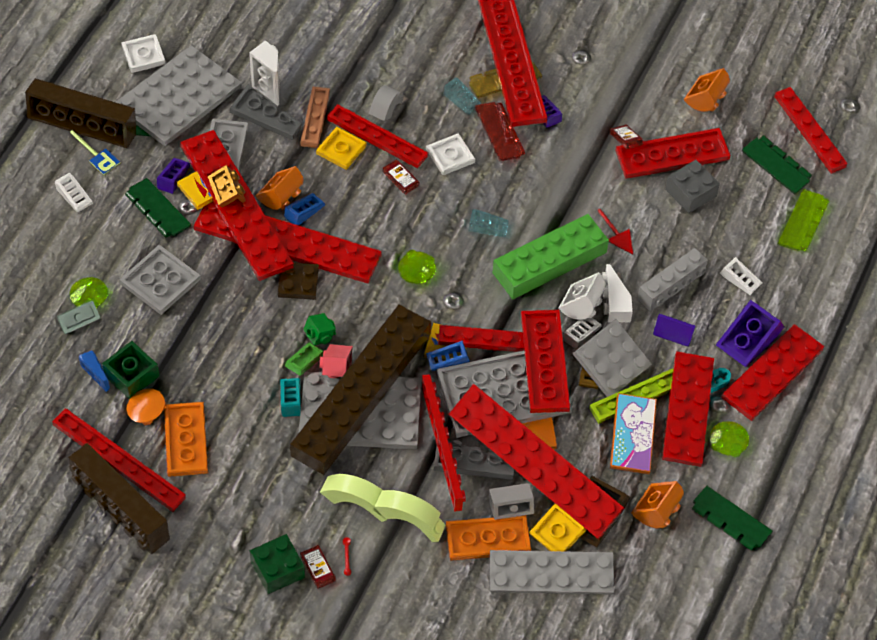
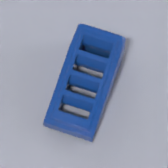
[284,193,325,225]
[426,341,470,371]
[79,350,110,391]

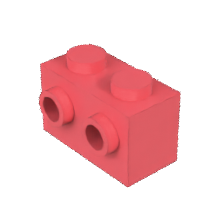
[319,344,353,378]

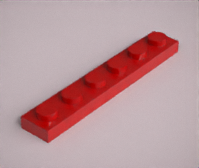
[774,87,848,174]
[327,104,428,169]
[438,325,524,352]

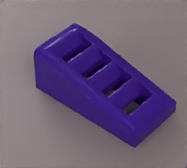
[541,95,562,128]
[157,158,190,194]

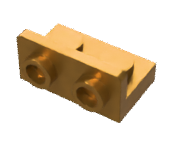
[208,165,246,208]

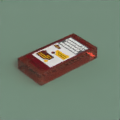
[610,124,643,149]
[382,159,420,195]
[300,545,336,589]

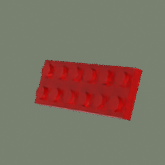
[615,128,731,179]
[521,310,570,413]
[722,324,825,421]
[662,351,714,467]

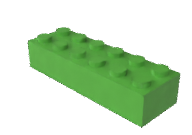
[492,214,609,300]

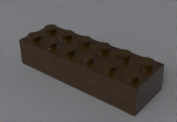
[25,78,136,148]
[68,443,170,555]

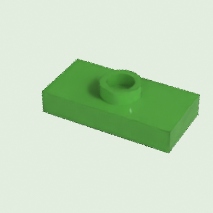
[285,342,324,376]

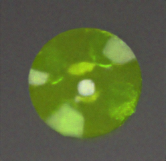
[398,250,436,284]
[69,277,108,309]
[710,421,749,457]

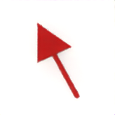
[598,209,633,255]

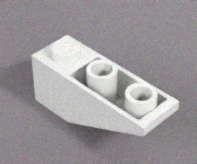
[602,264,632,322]

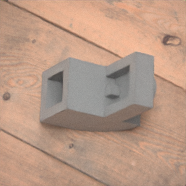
[369,85,404,121]

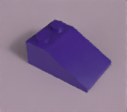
[716,300,785,367]

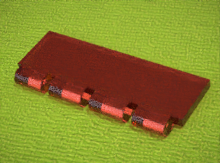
[474,102,525,162]

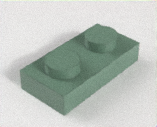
[56,300,100,334]

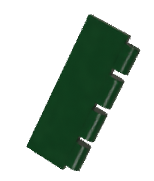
[742,135,812,195]
[125,178,191,238]
[692,486,773,551]

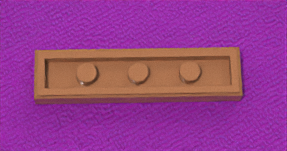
[300,86,330,148]

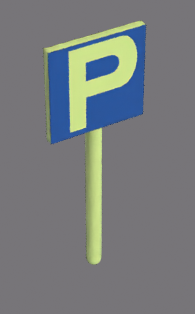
[70,130,120,175]

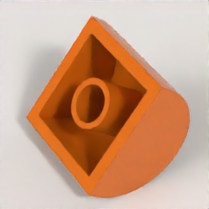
[684,68,730,112]
[255,166,304,210]
[631,481,684,528]

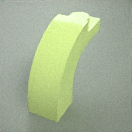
[320,474,387,522]
[374,490,446,542]

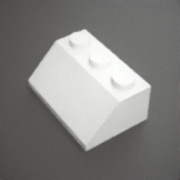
[249,41,280,106]

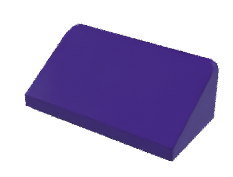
[653,314,695,347]

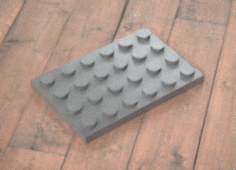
[116,45,242,146]
[437,351,571,438]
[299,372,421,450]

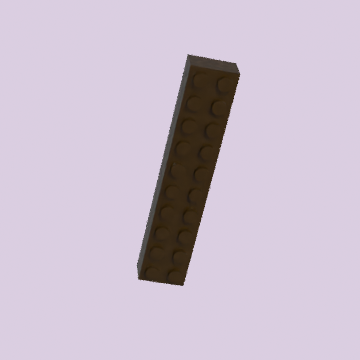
[290,304,432,475]

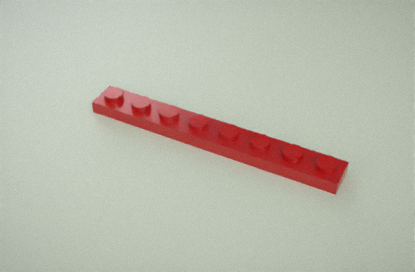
[422,374,466,512]
[52,408,186,512]

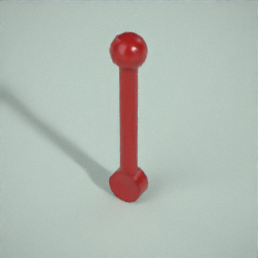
[343,537,352,576]

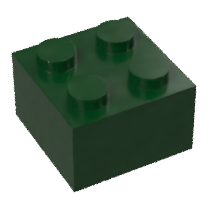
[102,340,160,399]
[249,534,305,594]

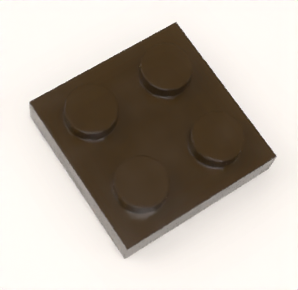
[278,263,319,300]

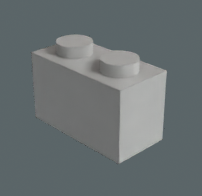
[489,483,534,520]

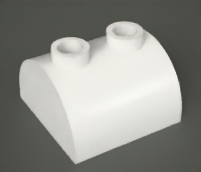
[559,272,605,320]

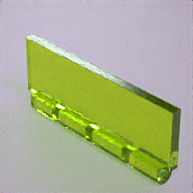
[778,189,830,252]

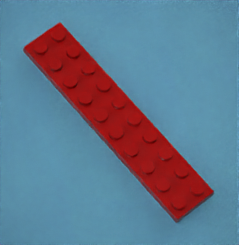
[478,0,547,127]
[180,130,294,281]
[194,202,382,284]
[449,384,625,539]

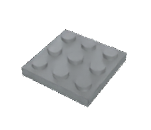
[119,245,201,315]
[572,319,652,397]

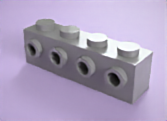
[637,248,708,312]

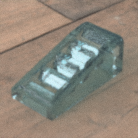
[444,77,482,115]
[469,209,509,237]

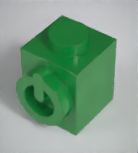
[303,313,336,346]

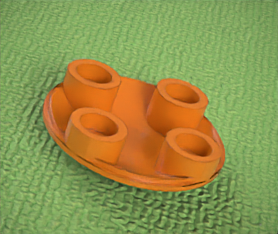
[127,389,166,425]

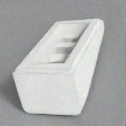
[55,173,93,213]
[720,257,762,295]
[563,318,602,350]

